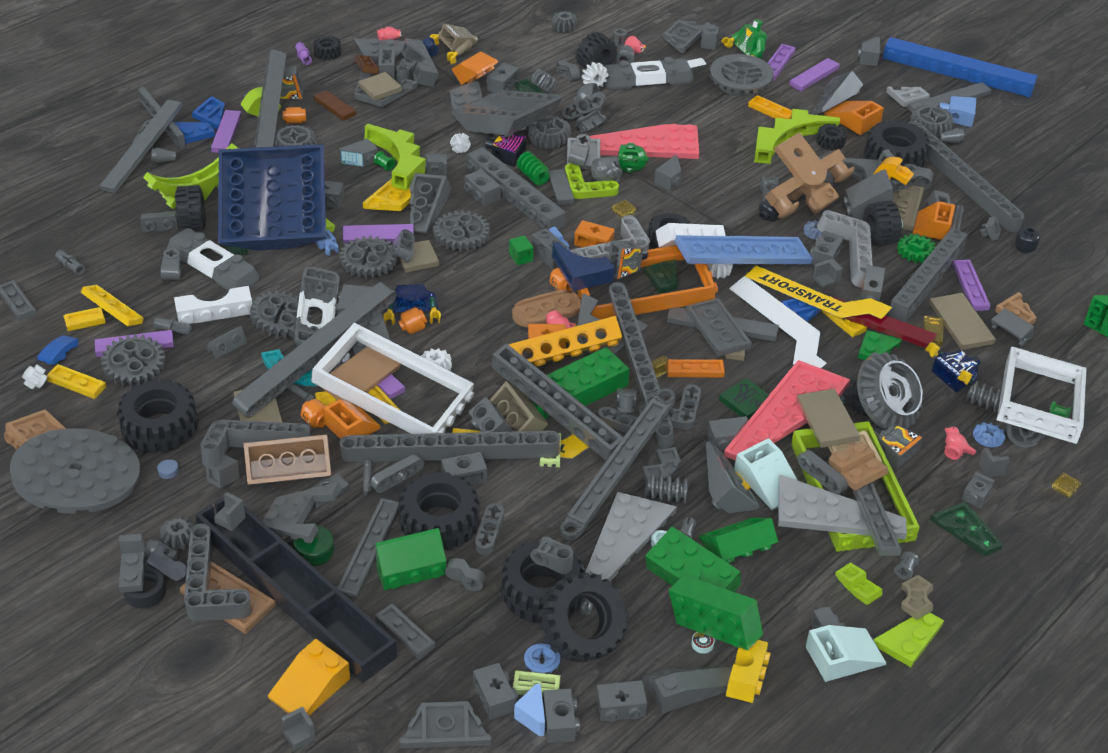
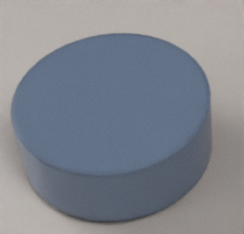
[157,460,179,479]

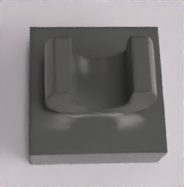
[980,216,1001,241]

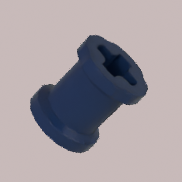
[422,37,439,57]

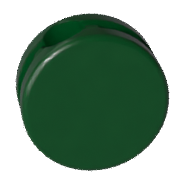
[293,526,334,566]

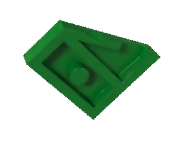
[858,330,902,360]

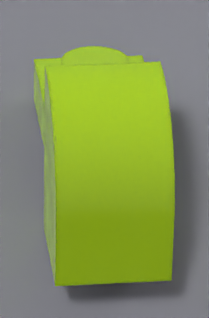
[241,87,281,117]

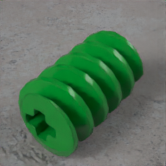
[517,151,550,185]

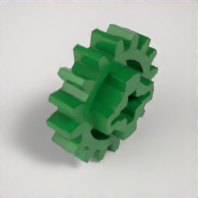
[897,234,936,263]

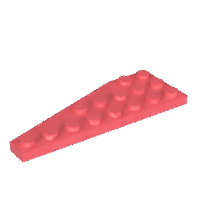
[589,124,699,159]
[724,360,850,461]

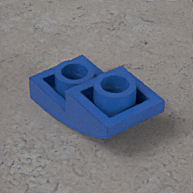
[37,335,78,365]

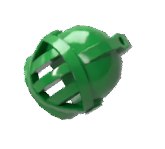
[618,143,649,173]

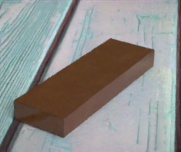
[355,55,379,74]
[314,90,356,121]

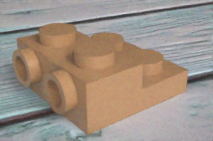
[829,442,888,490]

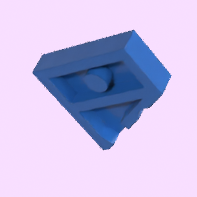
[192,96,225,130]
[174,122,215,144]
[782,298,821,322]

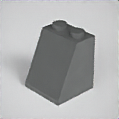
[843,170,893,220]

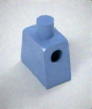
[939,96,976,127]

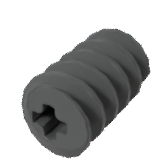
[965,381,1001,413]
[645,473,689,504]

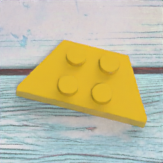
[363,178,411,211]

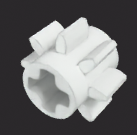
[450,133,471,153]
[22,365,47,389]

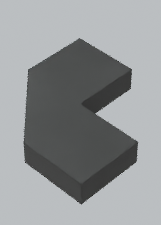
[642,447,681,484]

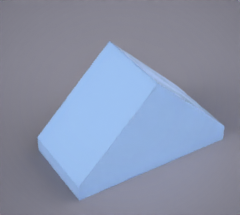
[514,684,545,736]

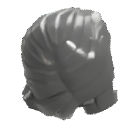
[591,156,623,182]

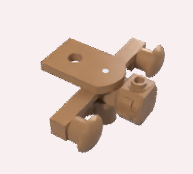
[765,132,855,218]

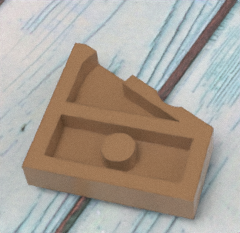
[995,292,1037,325]

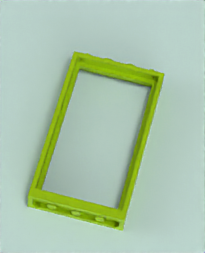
[791,421,919,552]

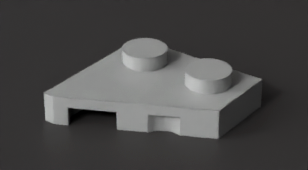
[886,87,930,107]

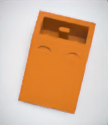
[824,101,884,135]

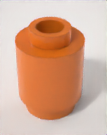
[283,107,306,124]

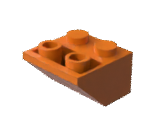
[452,52,498,85]
[913,201,955,240]
[323,399,380,439]

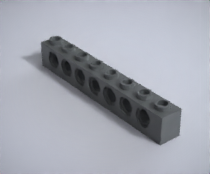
[466,147,566,230]
[888,228,968,323]
[491,343,623,461]

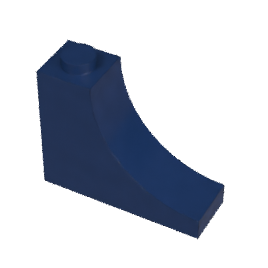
[552,242,615,291]

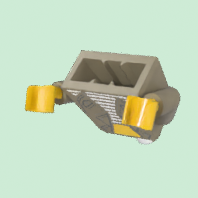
[430,24,478,64]

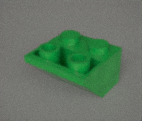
[1084,295,1108,337]

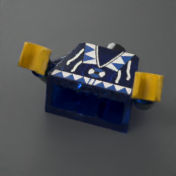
[383,284,441,325]
[925,342,980,393]

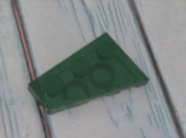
[930,502,1003,556]

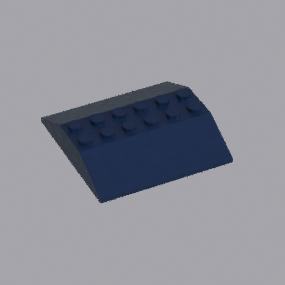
[218,144,326,250]

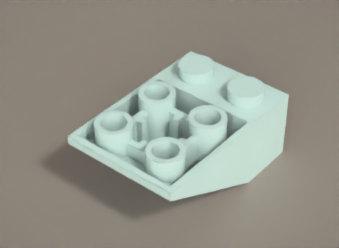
[734,438,798,510]
[806,625,886,682]

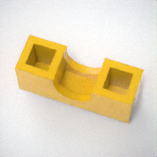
[726,640,771,703]

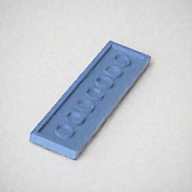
[675,235,813,265]

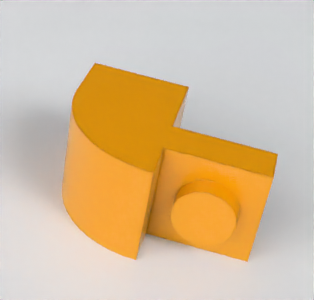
[873,157,914,185]

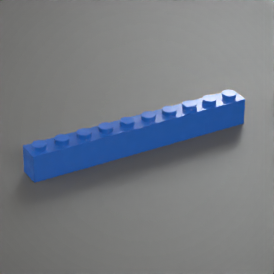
[883,37,1038,97]

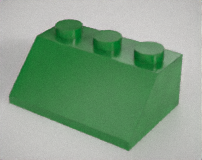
[699,517,778,563]
[375,528,446,590]

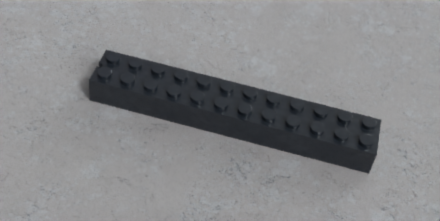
[195,493,397,683]

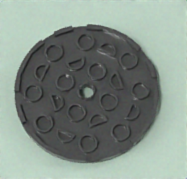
[10,428,140,514]

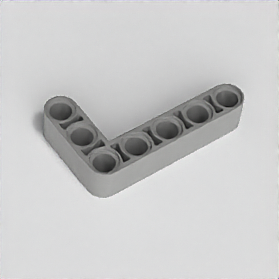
[817,210,873,288]
[570,215,650,258]

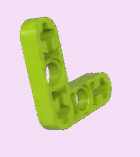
[565,163,619,199]

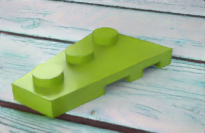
[873,613,944,667]

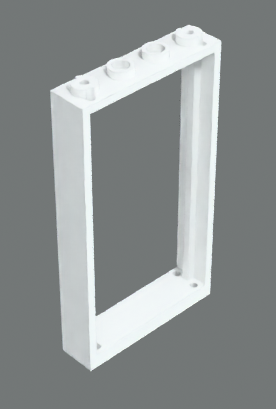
[311,323,474,434]
[997,346,1086,444]

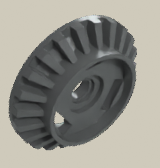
[710,54,773,97]
[857,353,923,430]

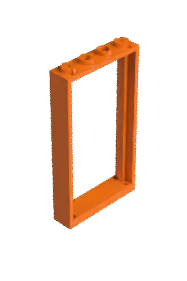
[576,245,718,320]

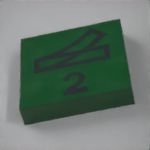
[719,378,769,421]

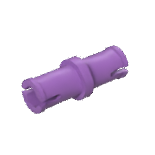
[295,42,312,65]

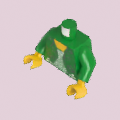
[722,19,767,58]

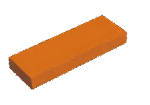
[666,359,725,378]

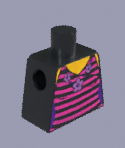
[485,134,526,167]

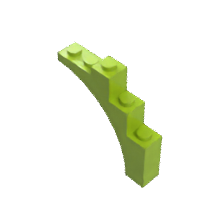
[754,109,840,164]
[364,124,426,191]
[143,143,239,209]

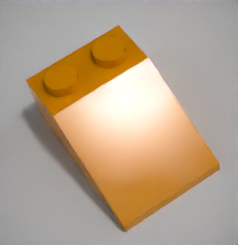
[268,639,350,716]

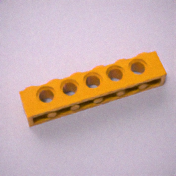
[508,316,622,367]

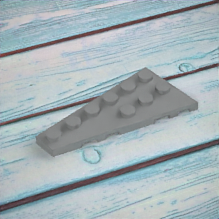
[778,475,907,539]
[585,492,677,581]

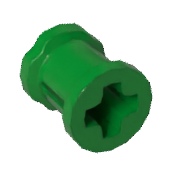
[373,151,396,172]

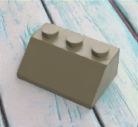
[490,381,548,432]

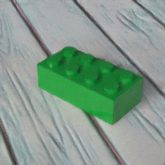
[547,347,630,406]
[645,527,741,592]
[669,575,763,651]

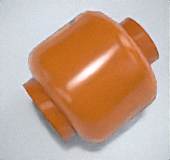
[549,268,572,292]
[399,307,428,335]
[301,399,326,428]

